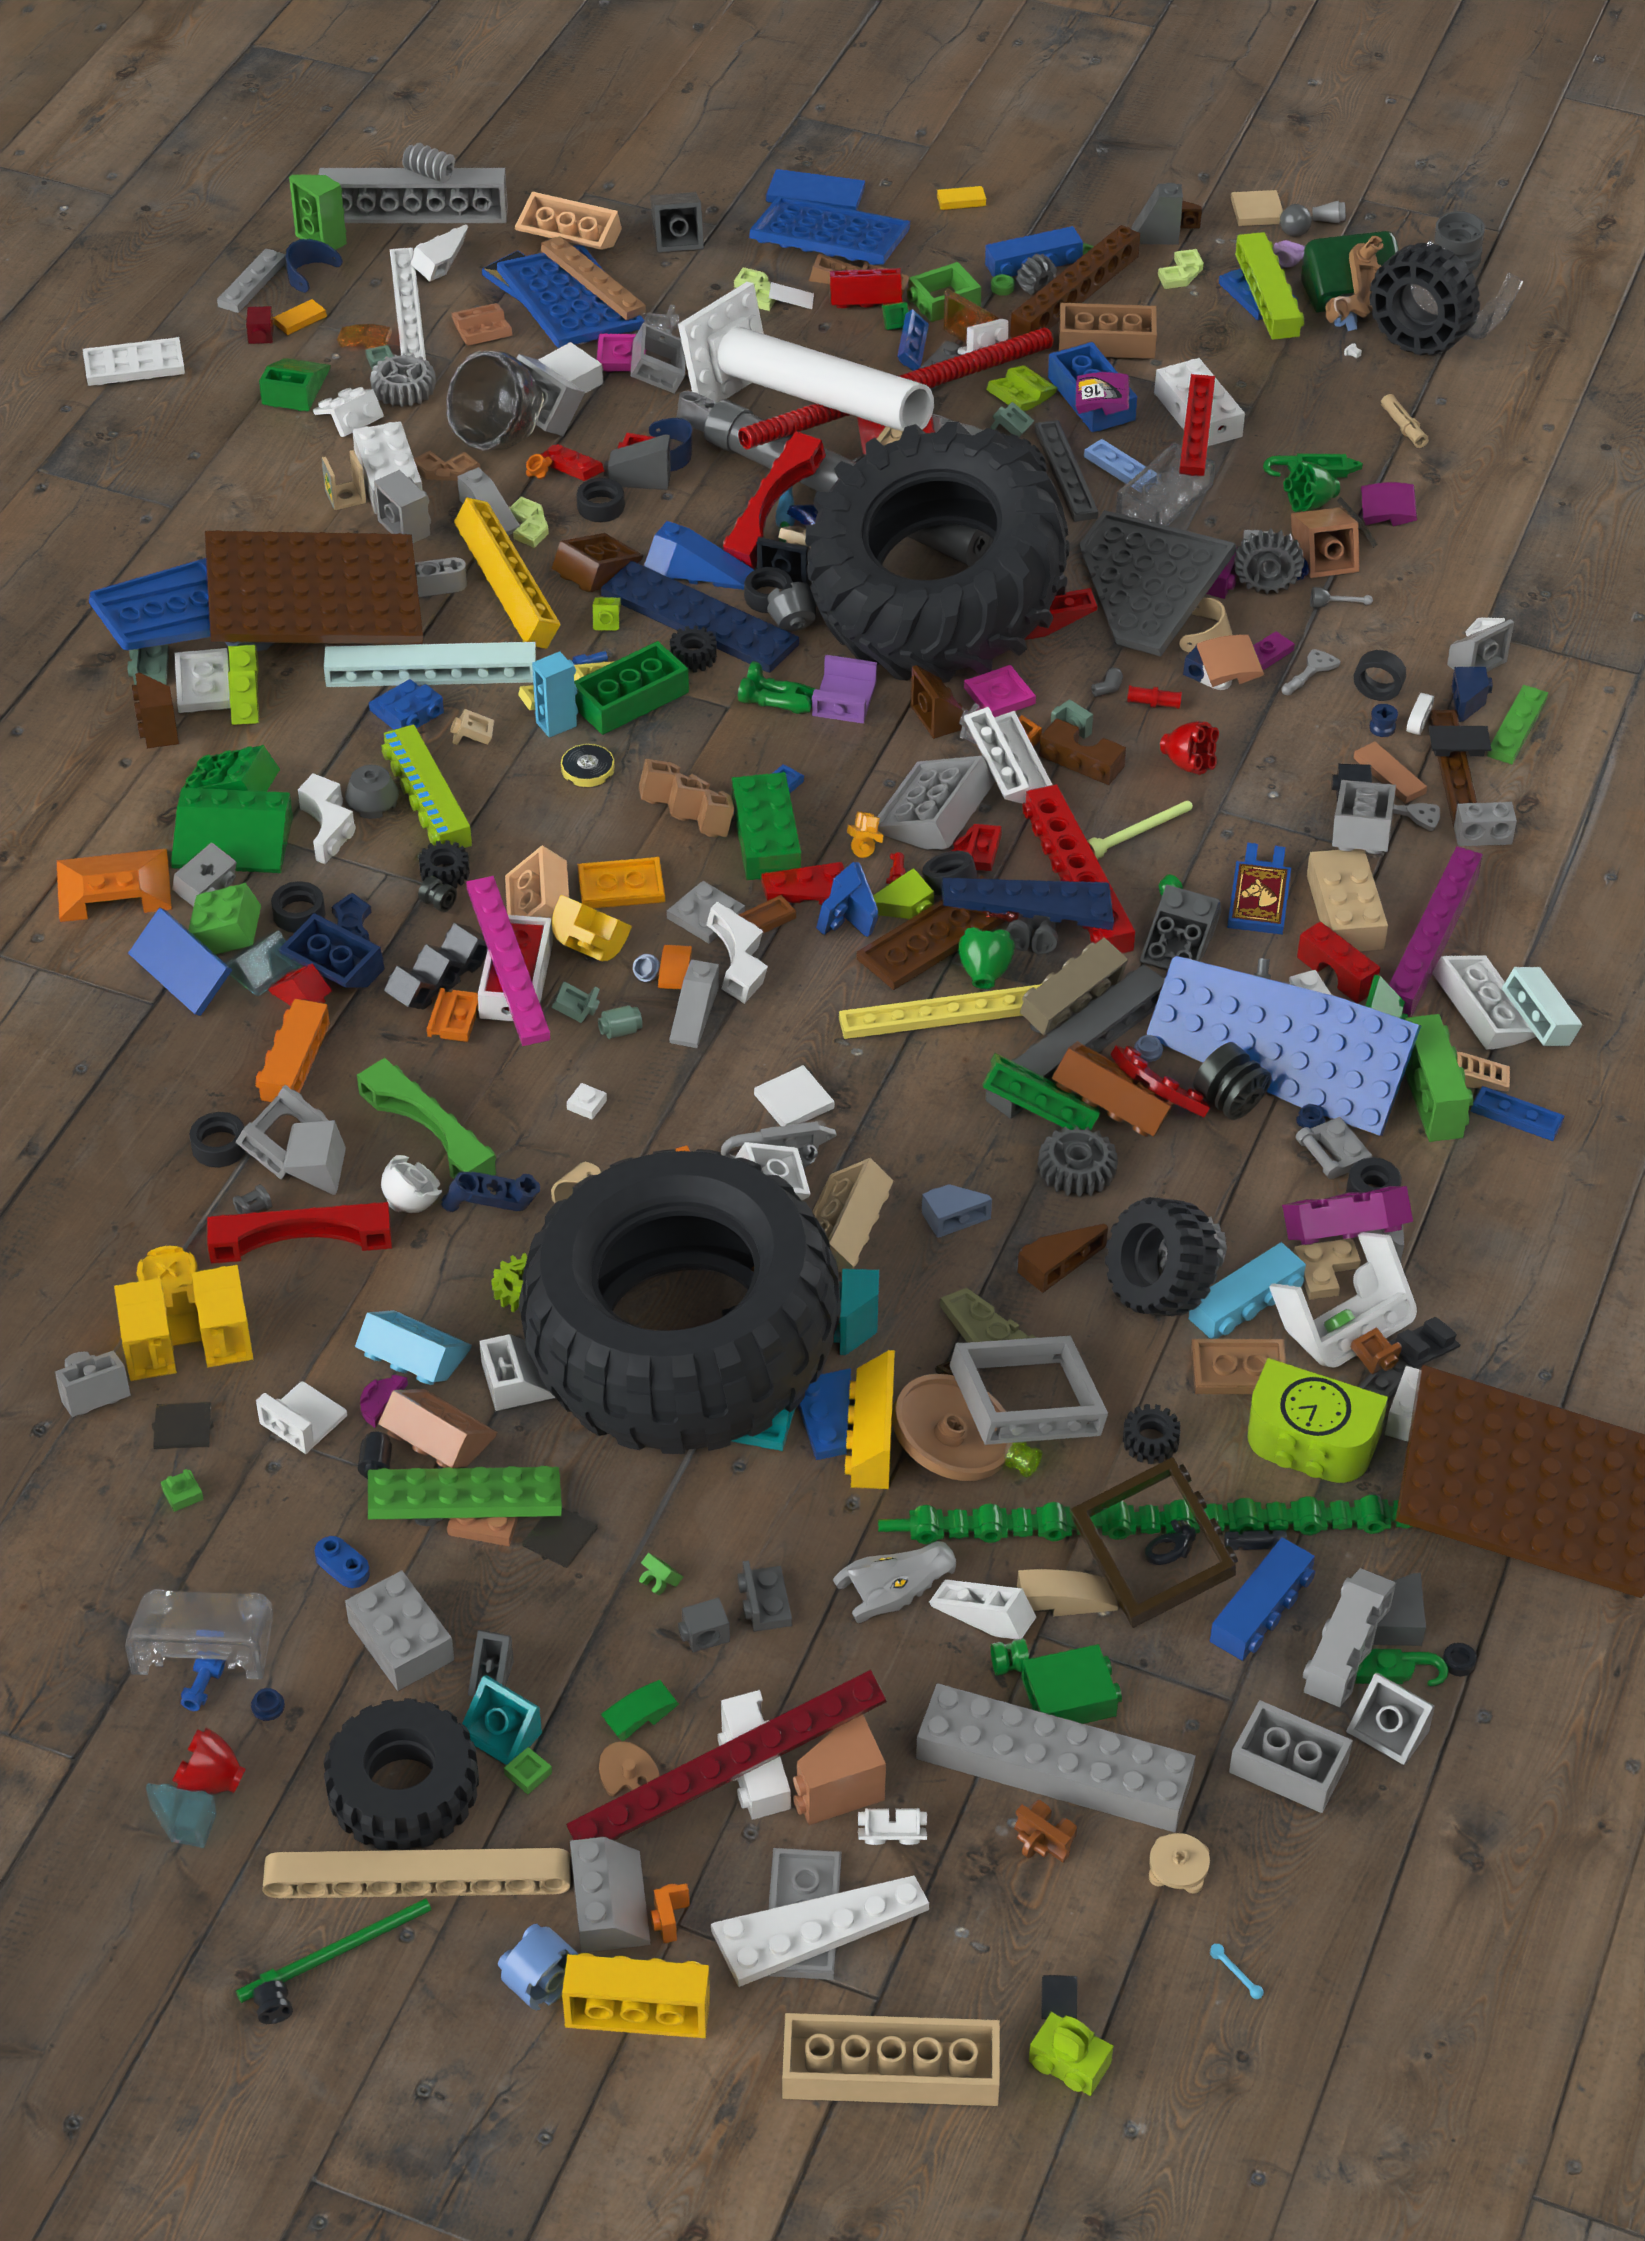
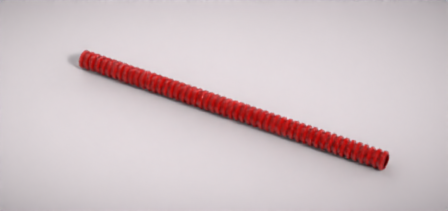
[738,327,1054,449]

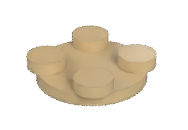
[1149,1833,1210,1893]

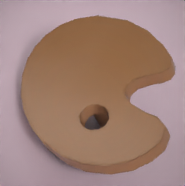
[599,1741,659,1797]

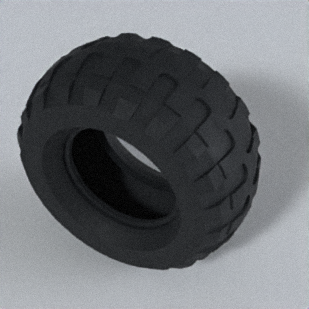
[519,1149,841,1454]

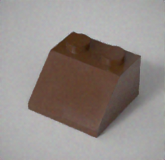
[911,665,965,739]

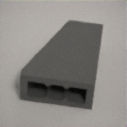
[1132,183,1183,245]
[604,435,671,490]
[1373,1573,1426,1646]

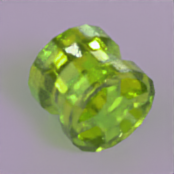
[1004,1442,1043,1478]

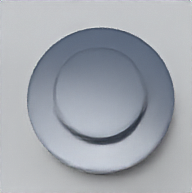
[633,954,660,982]
[1134,1035,1163,1062]

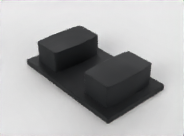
[1429,726,1492,756]
[1389,1317,1461,1368]

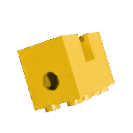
[114,1265,254,1381]

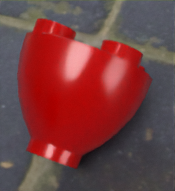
[1160,721,1219,775]
[172,1727,246,1795]

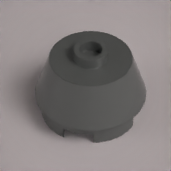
[767,582,817,631]
[345,765,399,819]

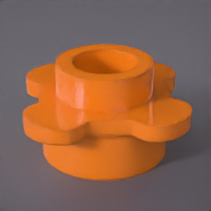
[526,454,552,479]

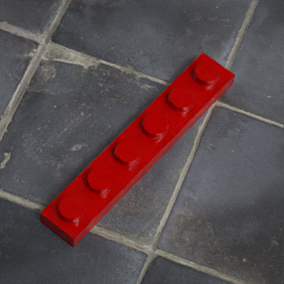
[1179,374,1215,476]

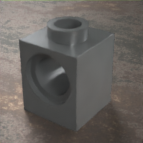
[678,1597,730,1652]

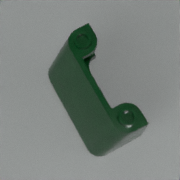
[1301,231,1399,313]

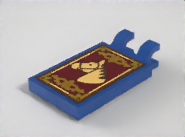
[1227,843,1291,935]

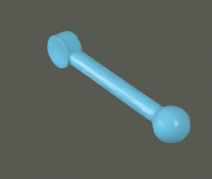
[1210,1944,1264,1999]

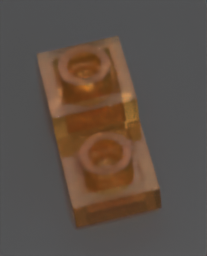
[337,324,392,349]

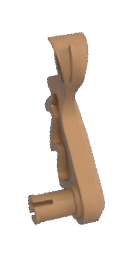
[1325,236,1383,323]

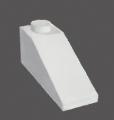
[929,1579,1036,1639]

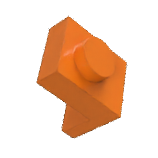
[650,1883,690,1944]

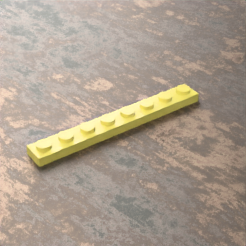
[839,984,1042,1039]

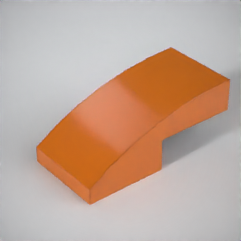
[658,945,692,989]

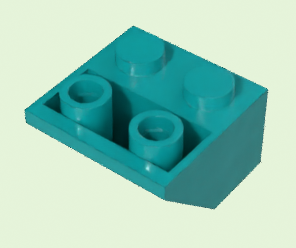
[834,1269,879,1355]

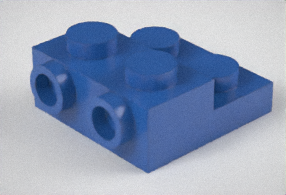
[369,679,444,730]

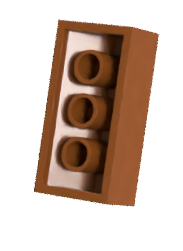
[1052,1041,1175,1137]

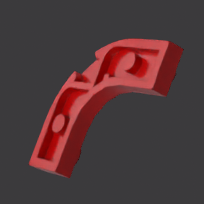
[1110,1045,1210,1117]

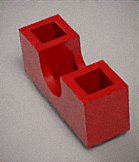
[1297,921,1381,1003]

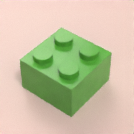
[188,883,261,955]

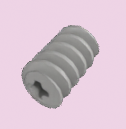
[402,142,455,182]

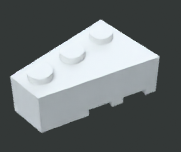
[717,1690,791,1820]

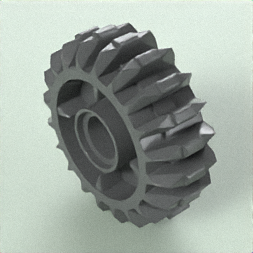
[1234,528,1304,594]
[1038,1125,1118,1198]

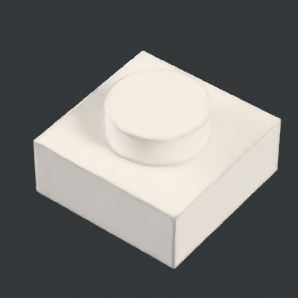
[567,1083,607,1120]

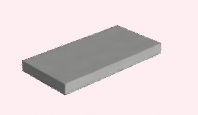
[768,1848,842,1980]

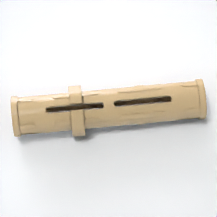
[1381,394,1428,448]

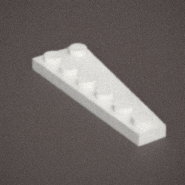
[711,1876,929,1987]

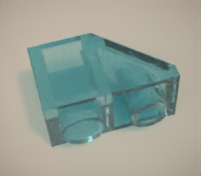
[146,1783,217,1848]

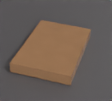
[1191,1339,1287,1394]

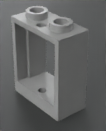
[630,323,686,394]

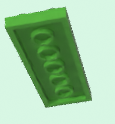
[368,1466,562,1519]

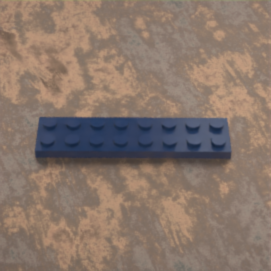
[601,561,799,673]

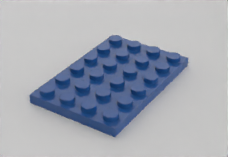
[749,196,910,265]
[497,245,645,348]

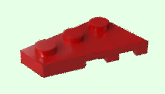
[761,862,844,905]

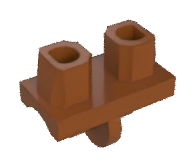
[1014,1800,1077,1863]

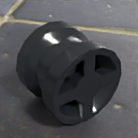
[252,1980,293,2024]

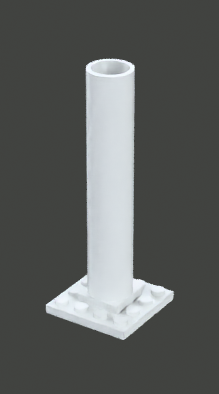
[678,282,934,431]

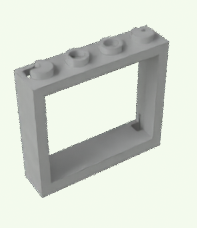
[950,1336,1108,1445]

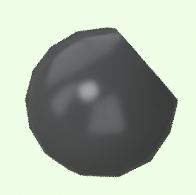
[1280,204,1312,237]

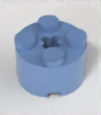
[498,1924,578,2010]

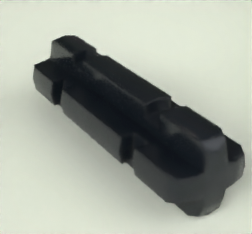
[1224,1530,1288,1550]

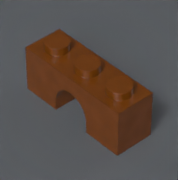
[1039,718,1126,785]

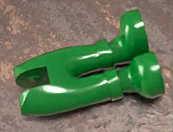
[738,661,815,714]

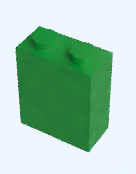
[1021,1644,1122,1724]

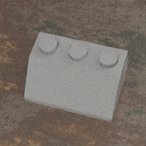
[570,1837,650,1953]

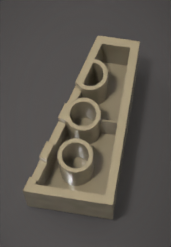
[1020,937,1128,1035]

